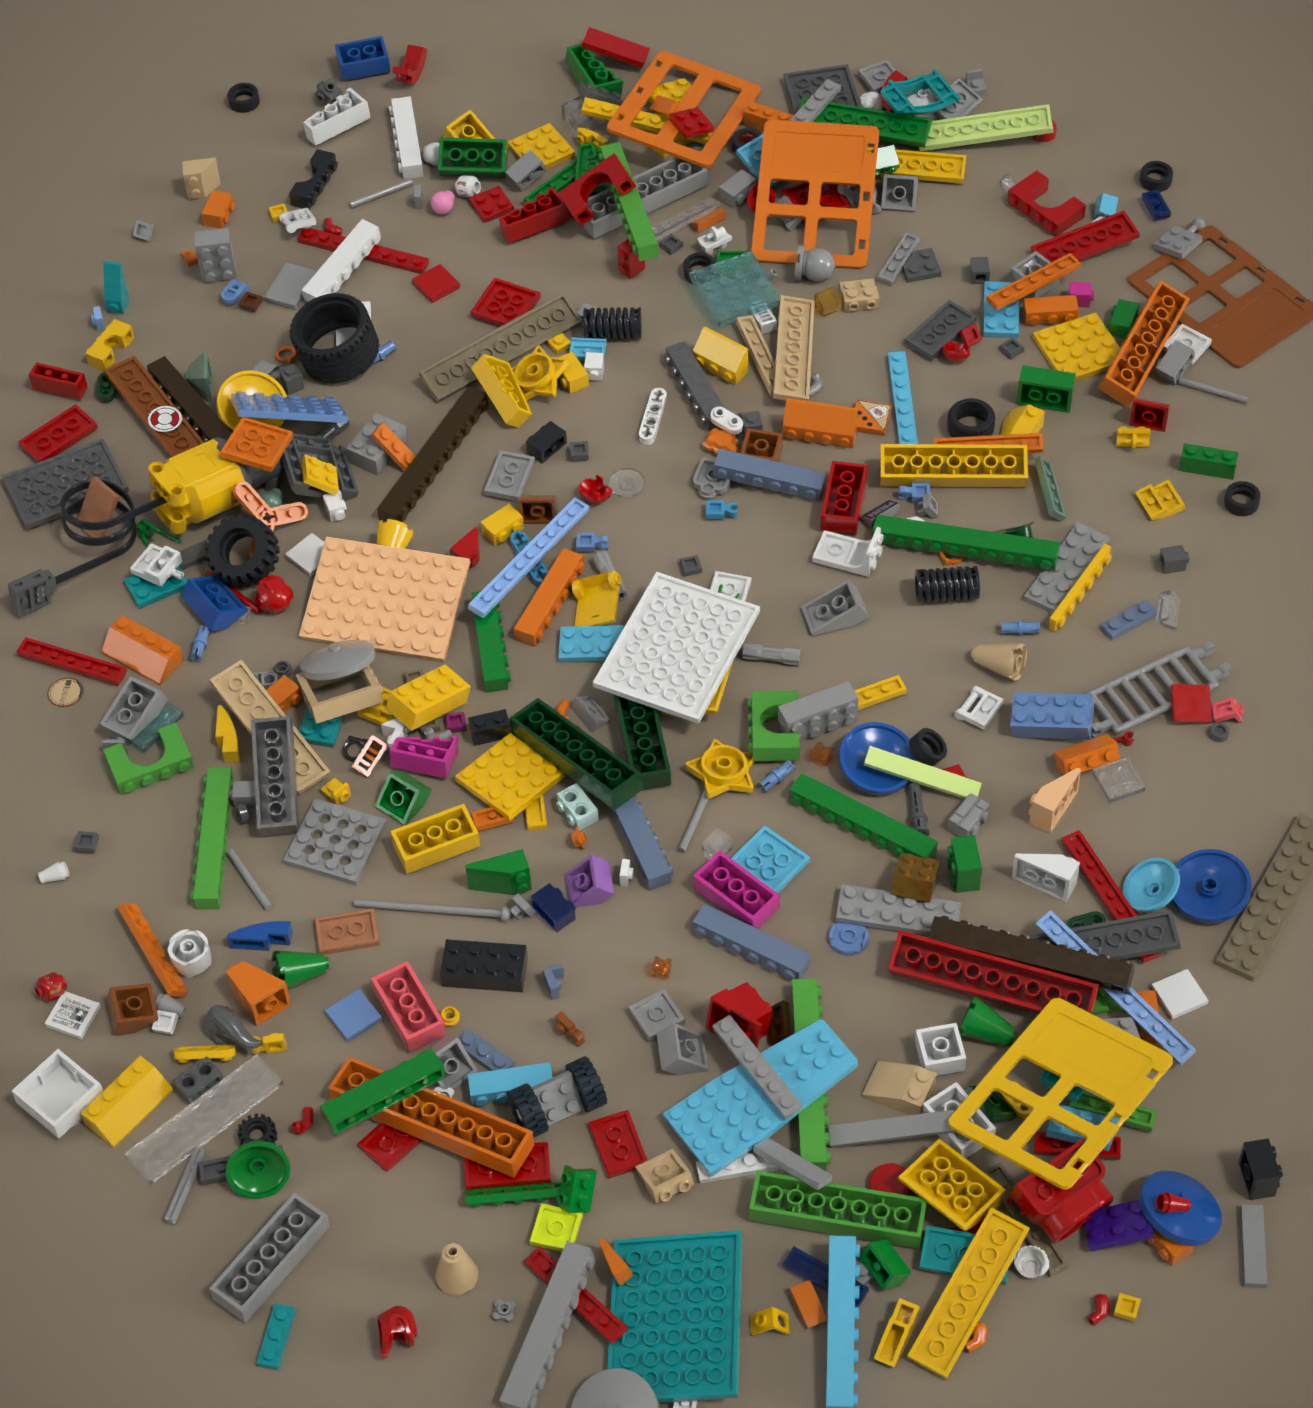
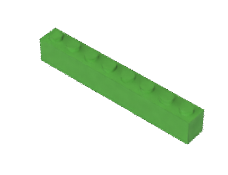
[191,767,234,909]

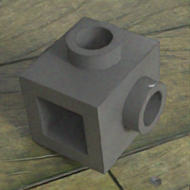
[315,78,343,106]

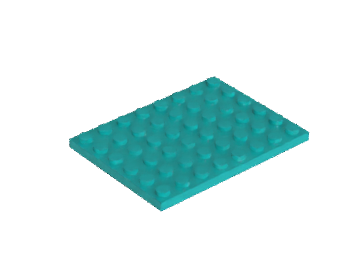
[607,1230,743,1403]

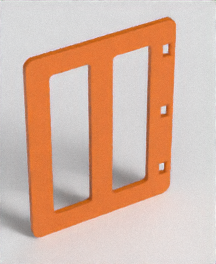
[606,51,761,168]

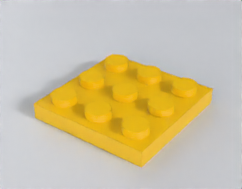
[507,123,576,169]

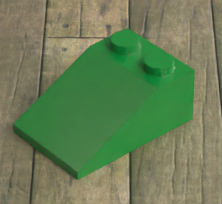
[465,849,532,895]

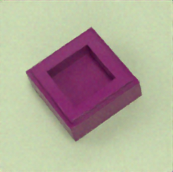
[445,712,467,733]

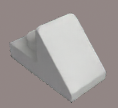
[381,718,410,753]

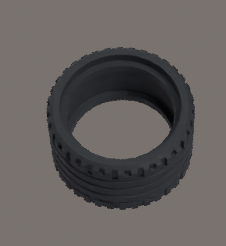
[289,293,379,383]

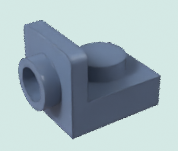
[543,964,564,1000]

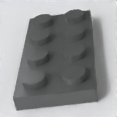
[905,300,977,360]

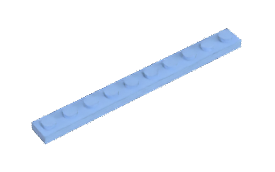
[468,497,590,618]
[1036,910,1196,1065]

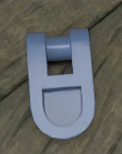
[221,279,250,305]

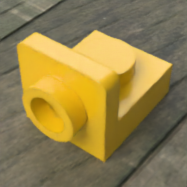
[320,778,351,805]

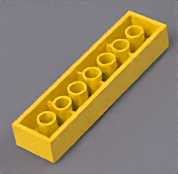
[880,444,1028,487]

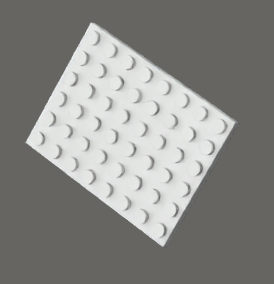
[593,572,760,724]

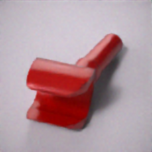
[1111,731,1134,747]

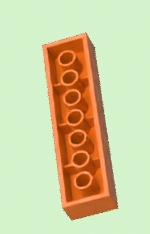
[1097,280,1190,407]

